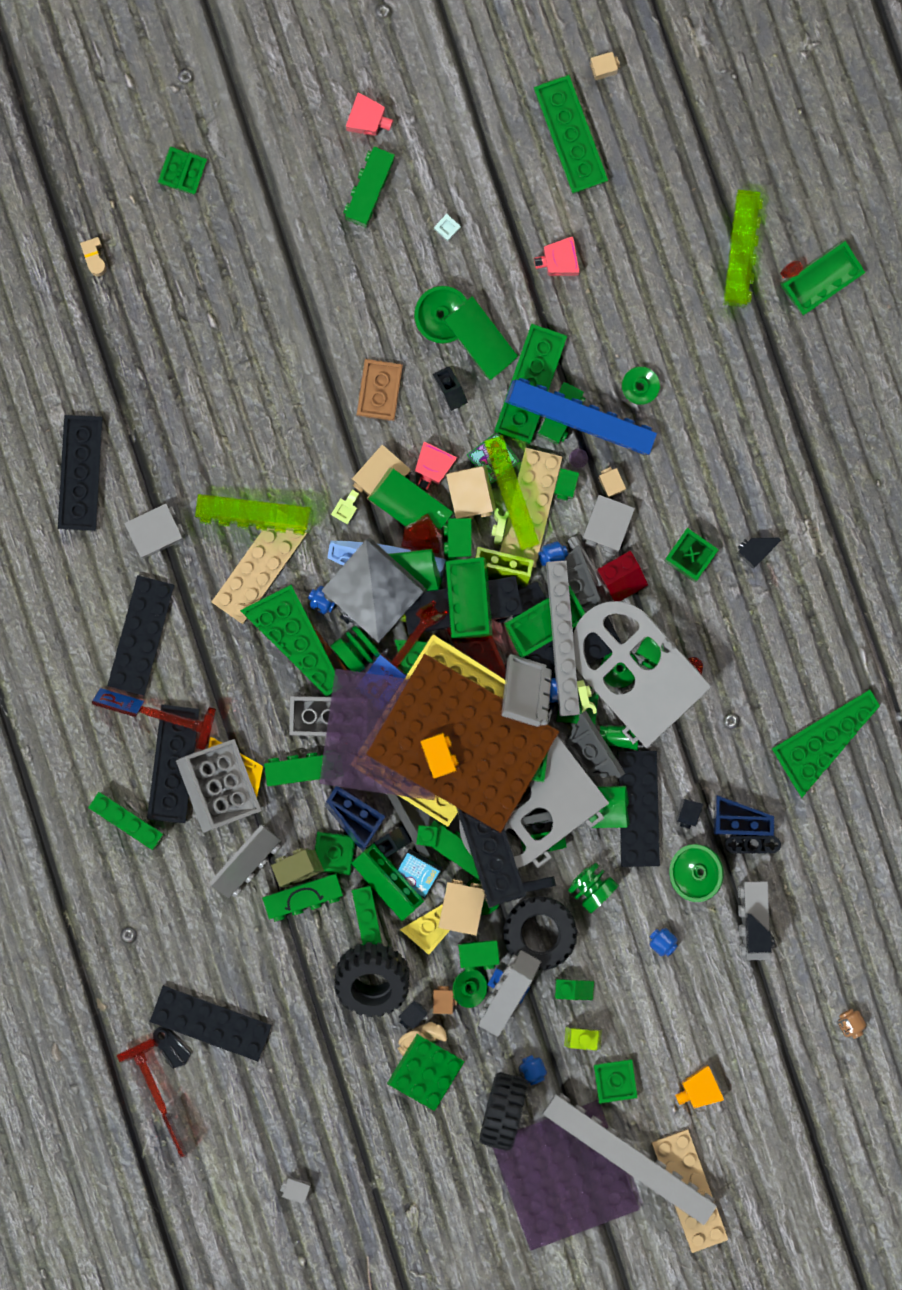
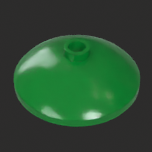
[414,286,467,344]
[669,844,724,902]

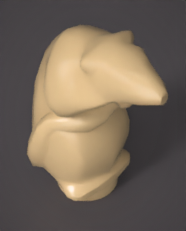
[397,1022,447,1056]

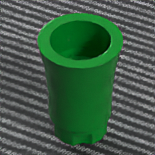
[600,725,639,751]

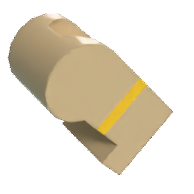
[80,237,106,277]

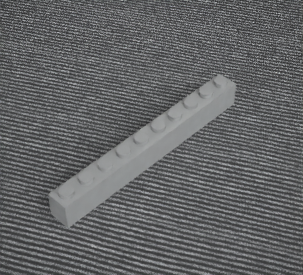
[542,1093,717,1225]

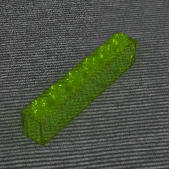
[723,189,763,308]
[484,435,540,552]
[195,494,314,536]

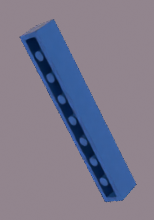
[505,378,657,455]

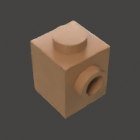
[433,986,457,1014]

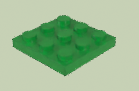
[387,1034,465,1111]

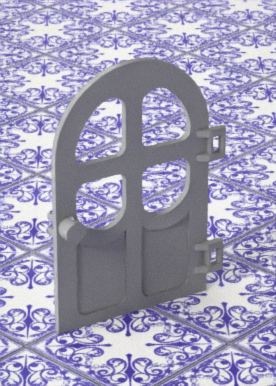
[573,601,712,748]
[459,736,609,869]

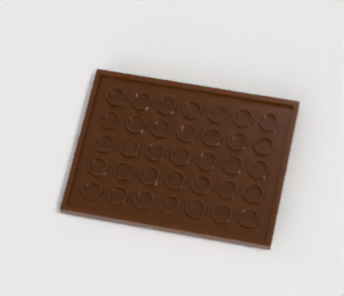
[366,653,559,833]

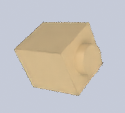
[590,52,620,81]
[598,467,626,498]

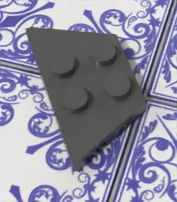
[564,545,602,613]
[566,711,625,777]

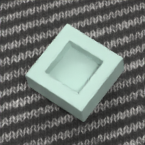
[434,214,461,241]

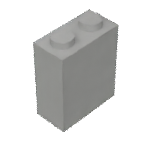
[582,495,635,554]
[124,504,185,559]

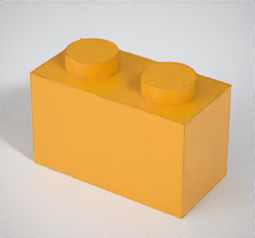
[421,733,458,778]

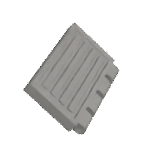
[501,654,552,727]

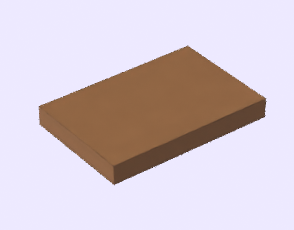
[357,359,403,421]

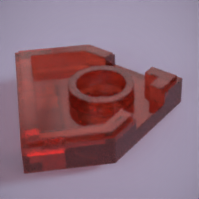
[401,514,443,553]

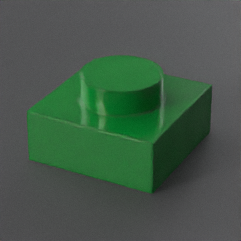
[416,825,439,847]

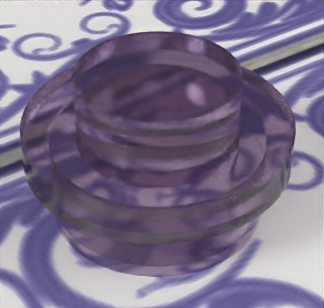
[569,449,588,468]

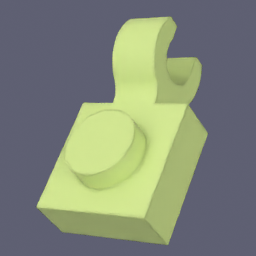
[331,490,360,525]
[491,508,509,545]
[577,680,596,714]

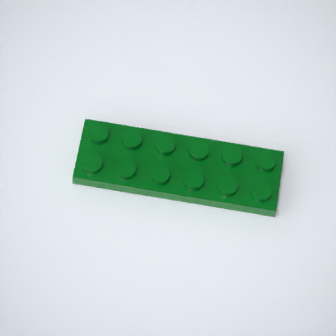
[533,75,608,195]
[494,324,567,444]

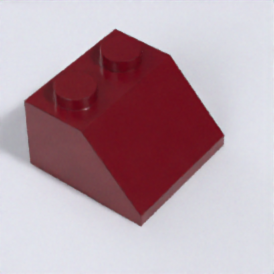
[597,550,648,602]

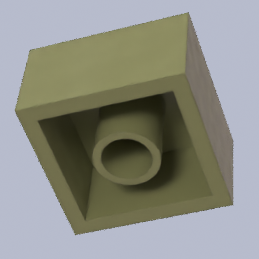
[271,848,324,887]

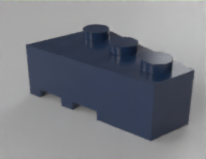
[325,785,385,852]
[714,795,774,836]

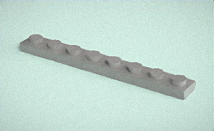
[546,561,580,716]

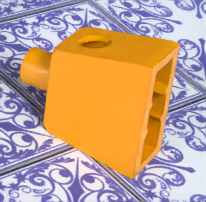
[675,1065,724,1108]

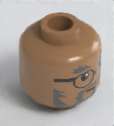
[837,1009,866,1039]

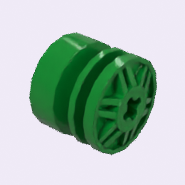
[330,625,380,676]
[568,862,619,914]

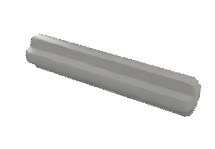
[568,536,603,588]

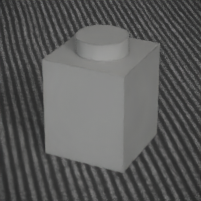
[280,1176,311,1204]

